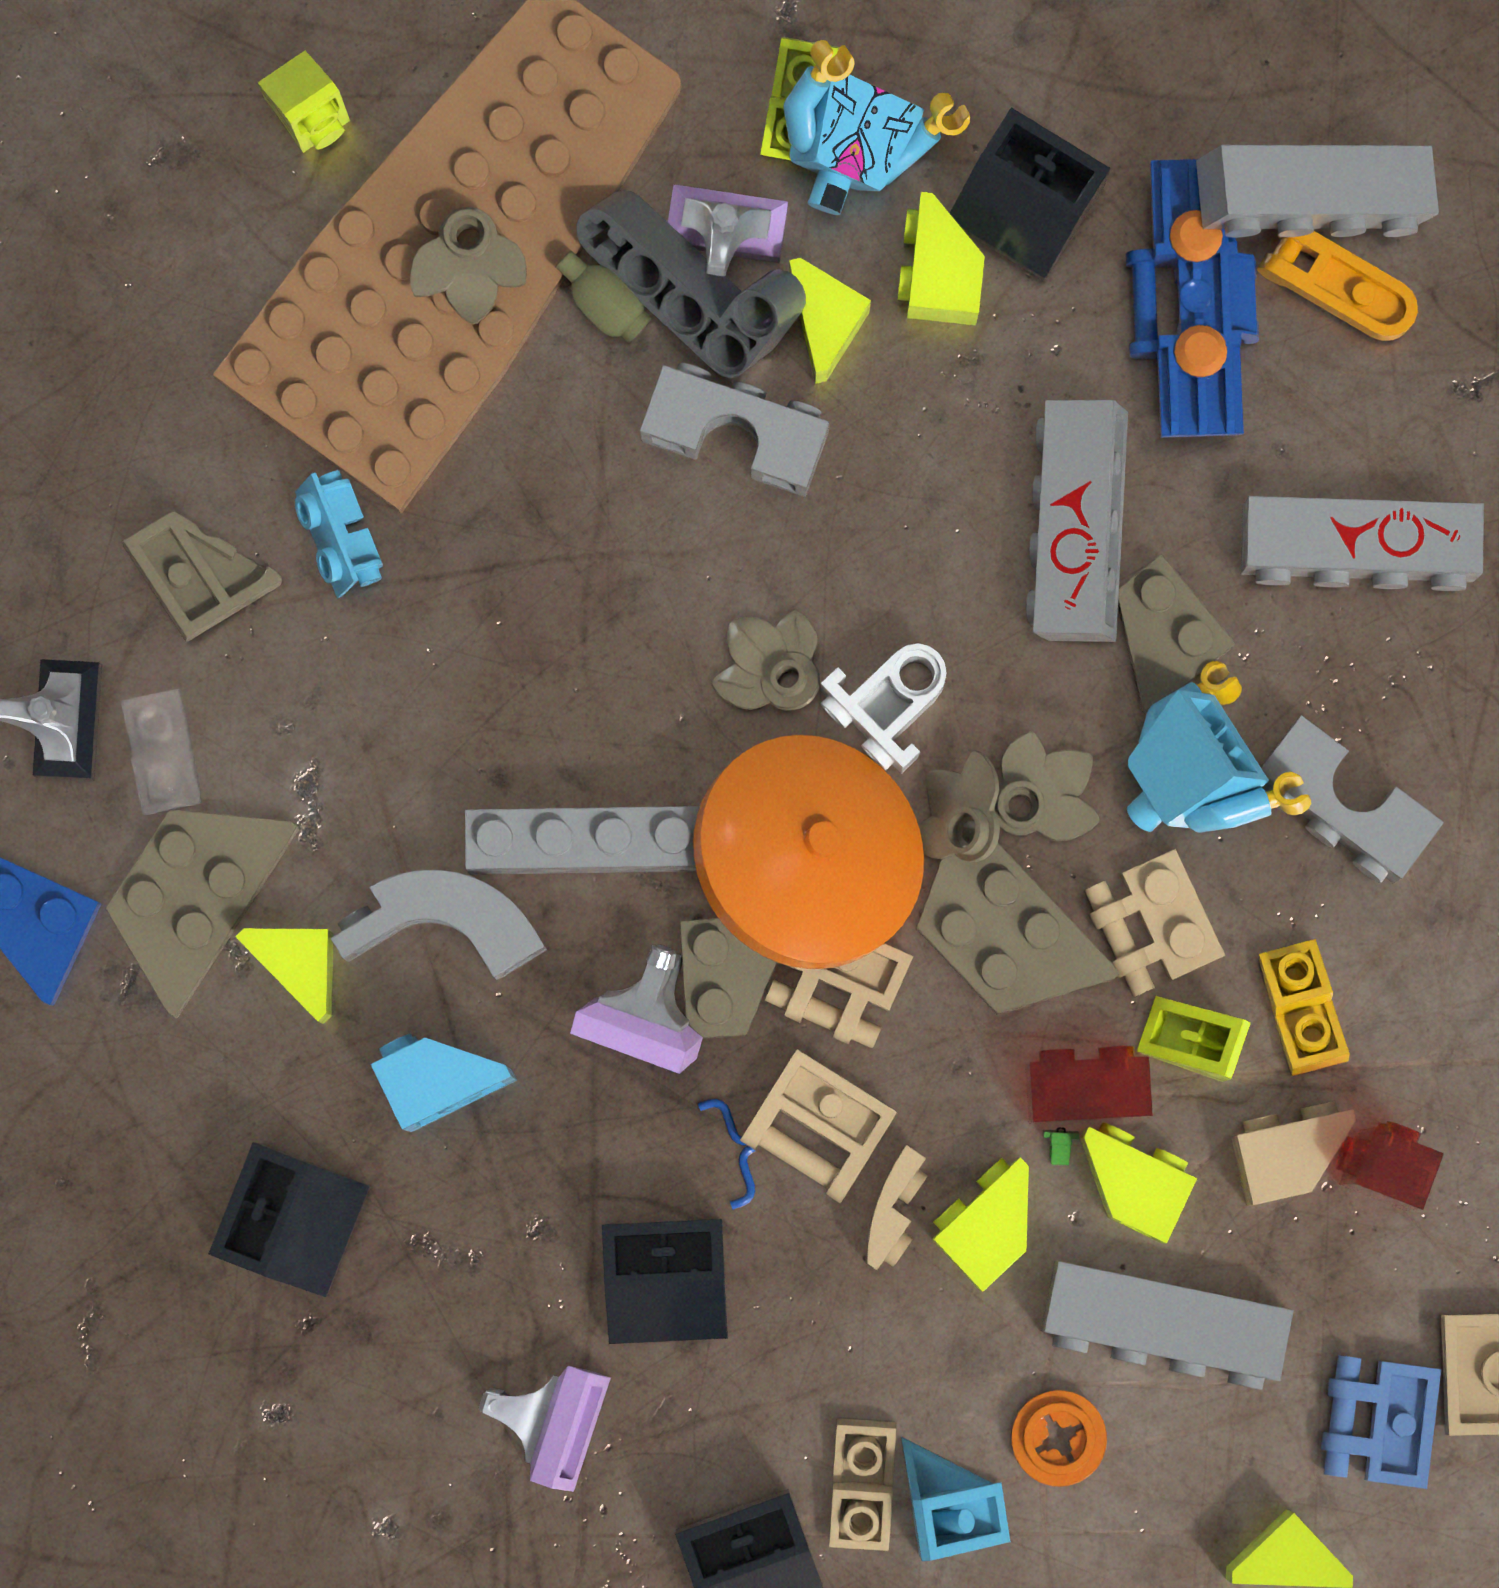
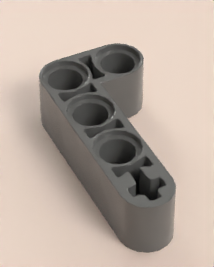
[576,190,806,378]

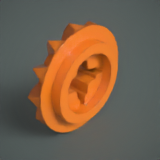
[1011,1390,1107,1487]

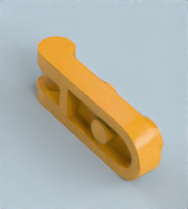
[1257,231,1418,341]

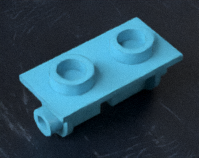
[295,470,383,598]

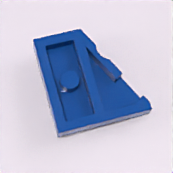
[0,858,102,1006]

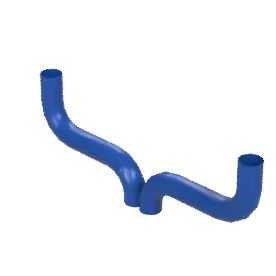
[698,1098,756,1209]

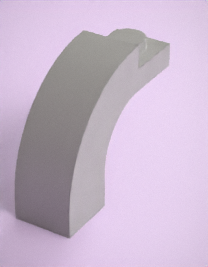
[331,870,547,981]

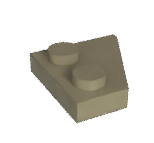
[123,511,282,643]
[1118,554,1236,715]
[680,918,777,1039]

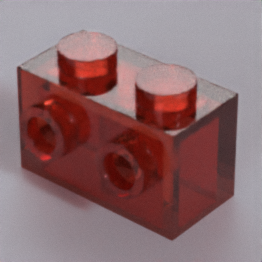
[1025,1046,1153,1124]
[1335,1121,1444,1211]

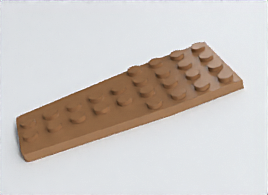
[213,0,681,514]

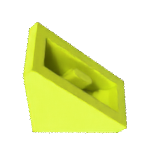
[789,258,871,384]
[235,928,334,1024]
[1137,996,1251,1082]
[1226,1509,1353,1588]

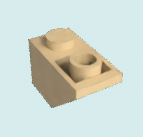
[1231,1101,1356,1206]

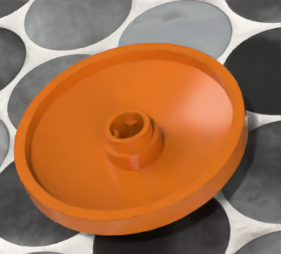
[693,735,924,969]

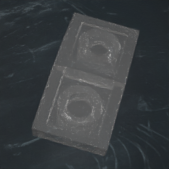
[121,689,202,816]

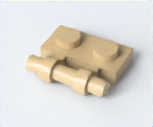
[1084,849,1225,997]
[765,943,913,1049]

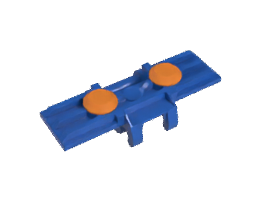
[1126,159,1259,438]

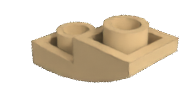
[866,1145,928,1270]
[829,1418,896,1551]

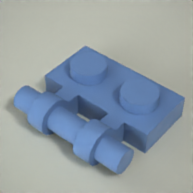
[1321,1355,1441,1489]

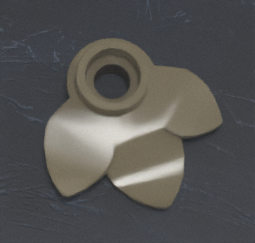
[410,207,527,324]
[712,609,820,710]
[994,731,1100,841]
[919,751,1000,862]

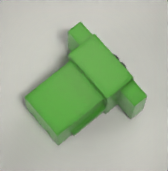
[1043,1127,1079,1165]

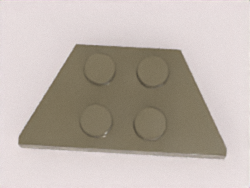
[106,809,300,1018]
[916,843,1119,1015]

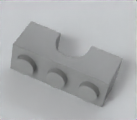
[640,363,829,497]
[1261,715,1444,883]

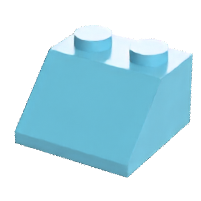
[371,1033,517,1132]

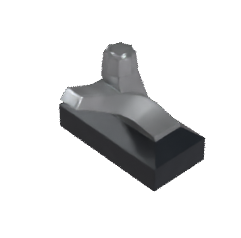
[0,659,102,781]

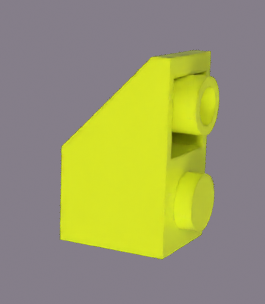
[258,50,350,153]
[898,192,985,325]
[1080,1122,1197,1244]
[932,1157,1029,1292]

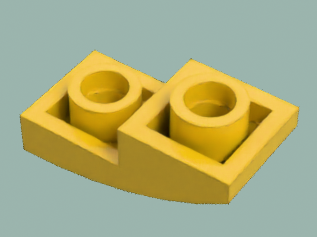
[1259,939,1350,1076]

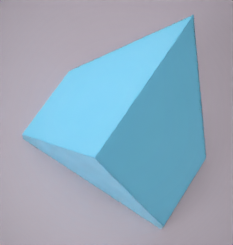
[901,1437,1011,1561]

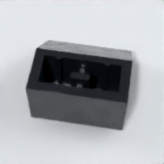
[950,107,1111,281]
[208,1142,371,1297]
[602,1219,728,1344]
[675,1489,824,1588]

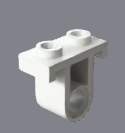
[820,643,947,774]

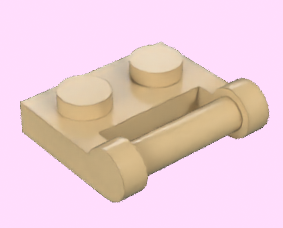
[740,1049,897,1203]

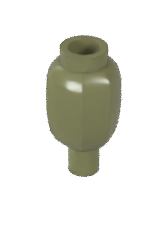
[556,250,652,343]

